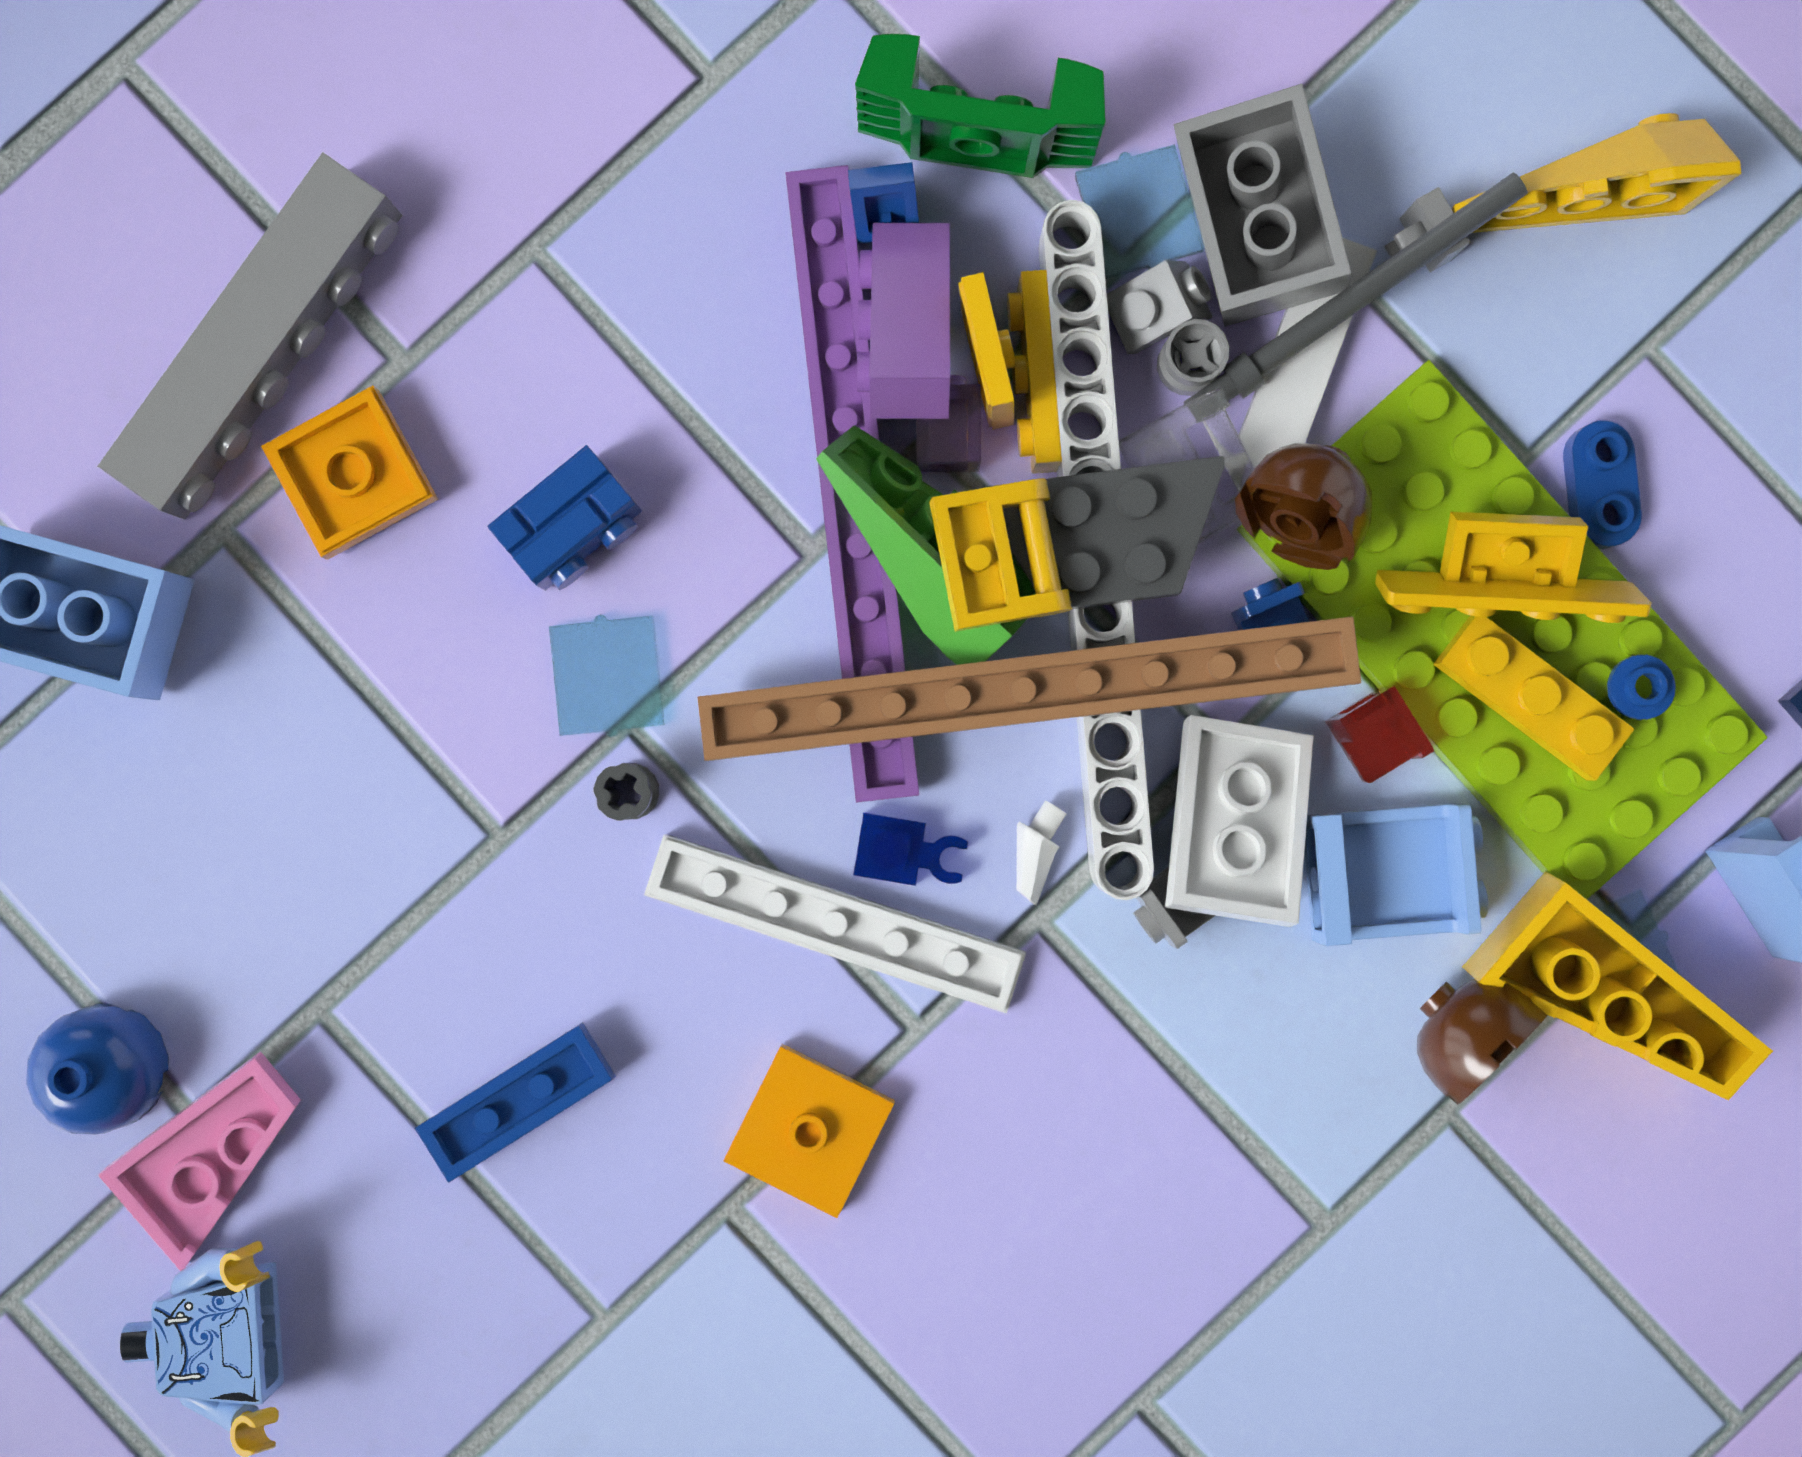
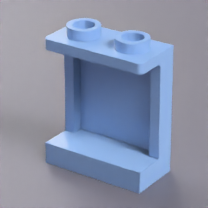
[1305,804,1488,946]
[1705,817,1802,963]

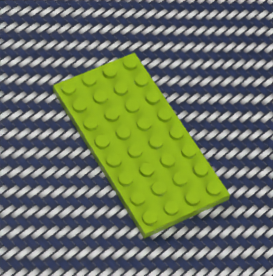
[1236,360,1768,899]

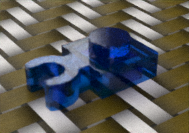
[853,812,968,886]

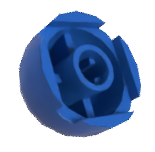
[26,1004,169,1135]

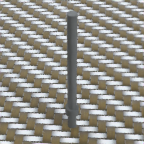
[1183,172,1528,423]

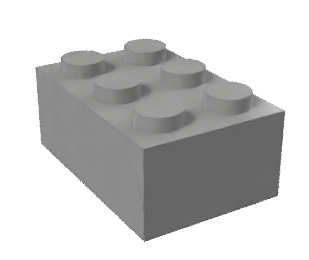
[1173,84,1352,327]

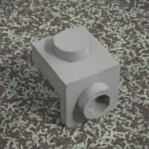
[1107,260,1212,354]

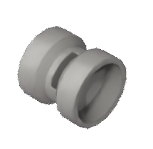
[1157,319,1230,396]

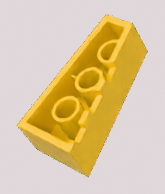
[1462,871,1773,1101]

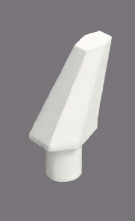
[1016,801,1066,906]

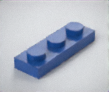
[414,1022,616,1183]

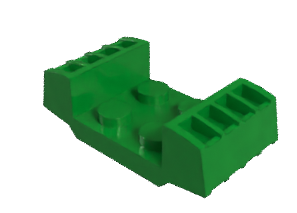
[855,34,1106,178]

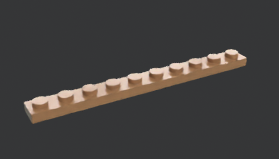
[697,617,1361,761]

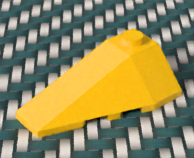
[1451,113,1741,233]

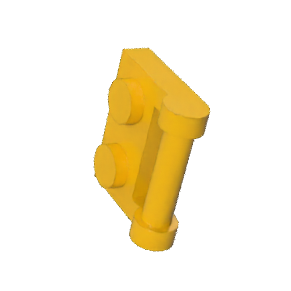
[929,478,1072,632]

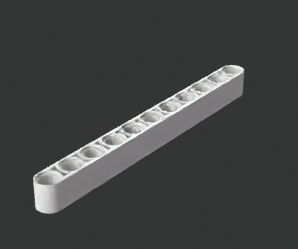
[1038,200,1154,900]

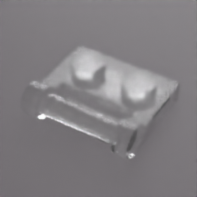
[1119,387,1255,544]

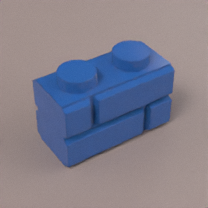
[487,445,642,591]

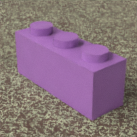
[857,223,950,419]

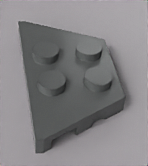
[973,456,1225,609]

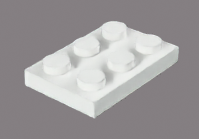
[1165,715,1314,927]

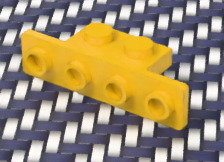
[1375,512,1652,623]

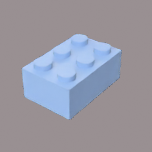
[0,525,195,700]

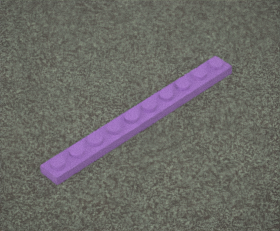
[785,165,919,803]

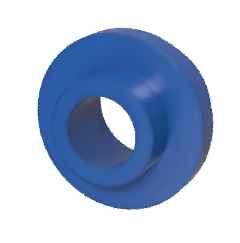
[1607,655,1676,720]

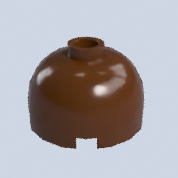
[1235,443,1372,570]
[1417,979,1548,1105]

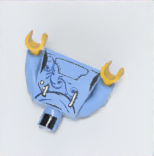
[120,1241,284,1457]

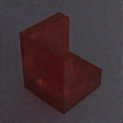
[1325,685,1434,783]

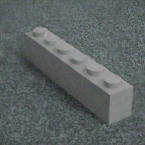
[97,152,403,520]

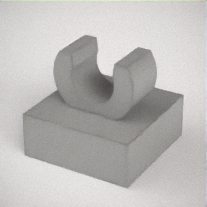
[1384,187,1471,272]

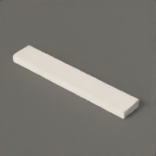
[644,834,1026,1014]

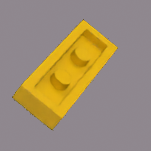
[1007,270,1062,474]
[1433,615,1635,781]

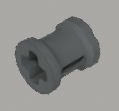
[593,763,660,821]

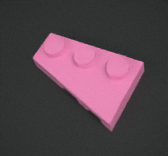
[98,1051,301,1271]

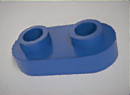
[1563,420,1642,549]

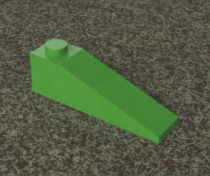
[816,425,1036,665]

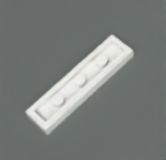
[1227,238,1377,475]

